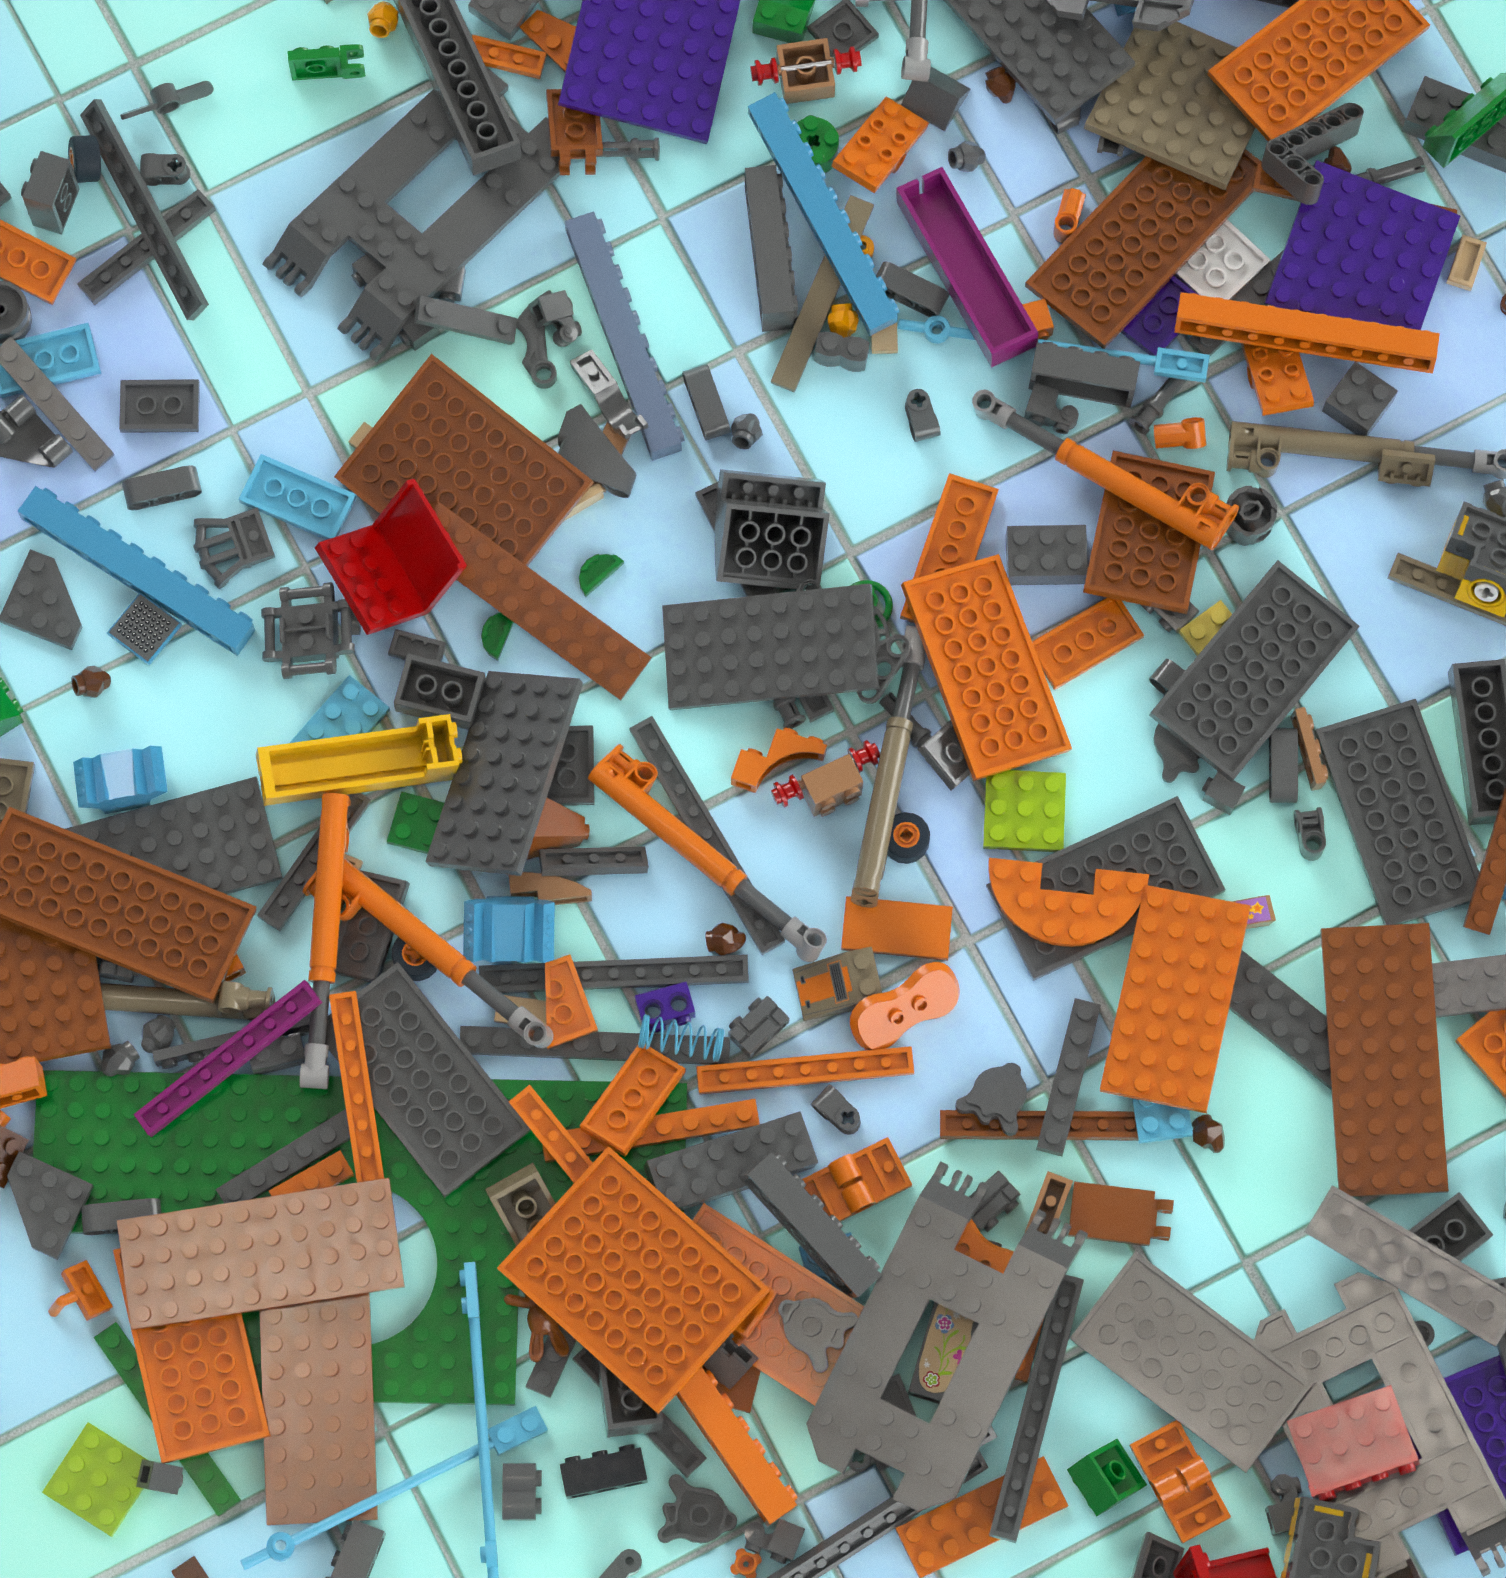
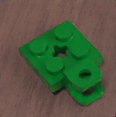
[287,44,366,81]

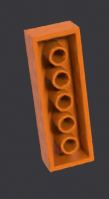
[676,1367,798,1527]

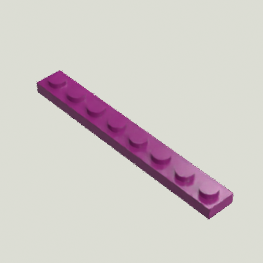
[133,980,323,1137]

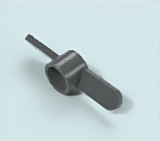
[120,81,214,120]

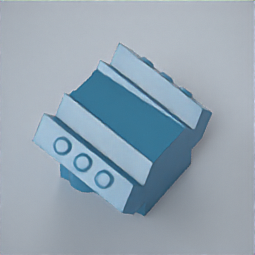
[73,745,168,814]
[463,896,555,963]

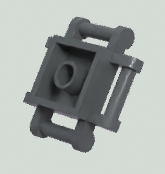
[261,582,355,679]

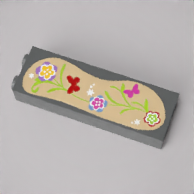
[908,1240,1002,1404]

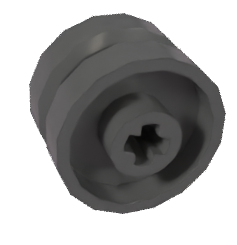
[0,281,32,344]

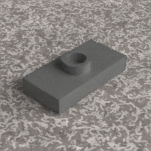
[388,629,447,662]

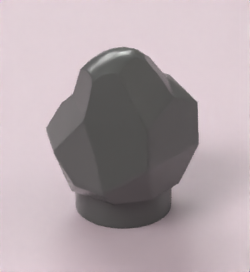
[948,141,986,172]
[731,413,763,449]
[1483,479,1506,518]
[141,1015,176,1053]
[101,1041,140,1077]

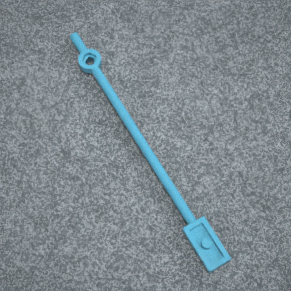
[898,315,1210,383]
[459,1262,499,1578]
[240,1406,548,1570]

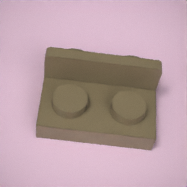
[1378,449,1435,487]

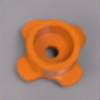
[730,1548,762,1578]

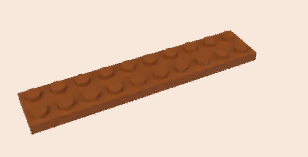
[434,502,652,700]

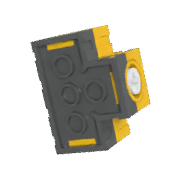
[1436,501,1506,618]
[1280,1497,1381,1578]

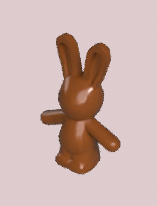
[504,1294,569,1362]

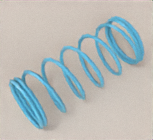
[638,1014,724,1062]

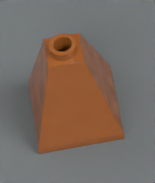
[527,798,590,860]

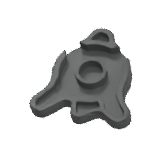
[1153,723,1201,783]
[955,1063,1027,1136]
[778,1298,858,1373]
[657,1474,737,1544]

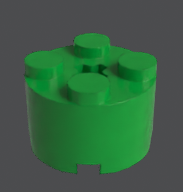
[797,115,839,174]

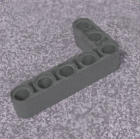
[1261,103,1364,205]

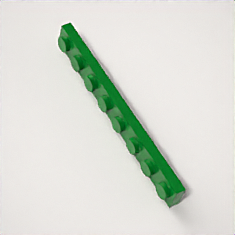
[93,1322,241,1517]

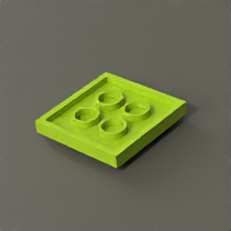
[983,770,1066,852]
[42,1422,147,1537]

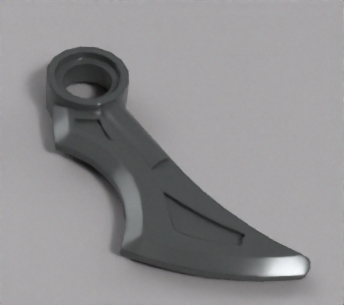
[516,290,557,389]

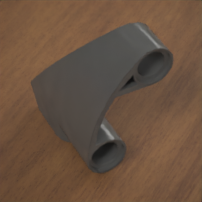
[0,394,73,468]
[558,404,637,498]

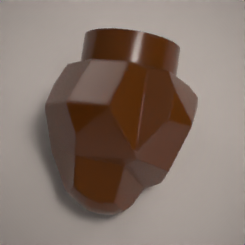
[985,66,1016,104]
[1323,146,1352,173]
[71,665,111,698]
[705,923,746,956]
[1192,1114,1225,1153]

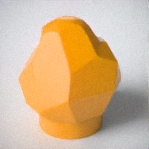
[367,1,399,38]
[827,303,859,338]

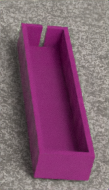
[896,167,1038,368]

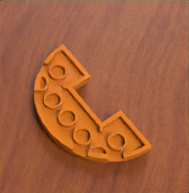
[988,858,1149,947]

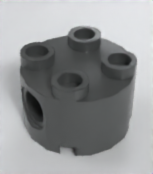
[1226,486,1277,546]

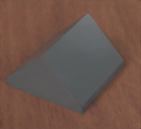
[901,67,971,131]
[1131,1532,1185,1578]

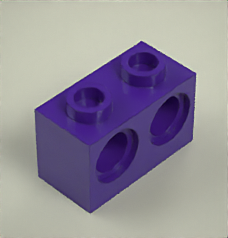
[635,981,695,1033]

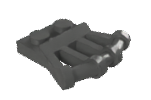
[193,507,275,589]

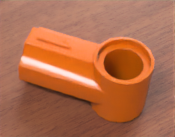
[1053,188,1086,243]
[1154,417,1207,449]

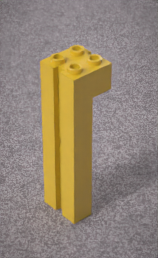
[255,714,462,806]

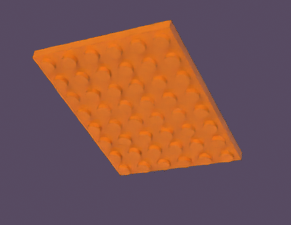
[497,1146,770,1414]

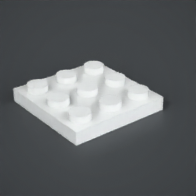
[1174,220,1271,300]

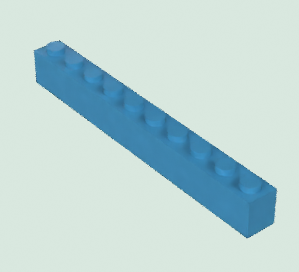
[748,92,900,336]
[18,486,255,656]

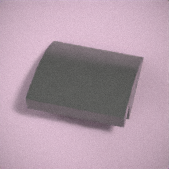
[715,469,830,590]

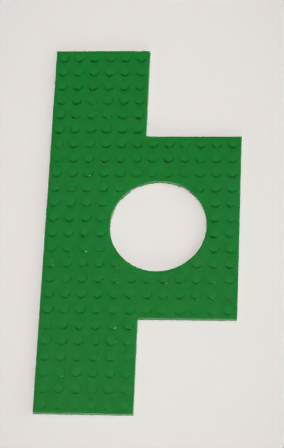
[33,1070,687,1406]

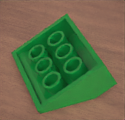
[1422,73,1506,168]

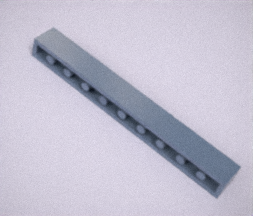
[565,211,685,461]

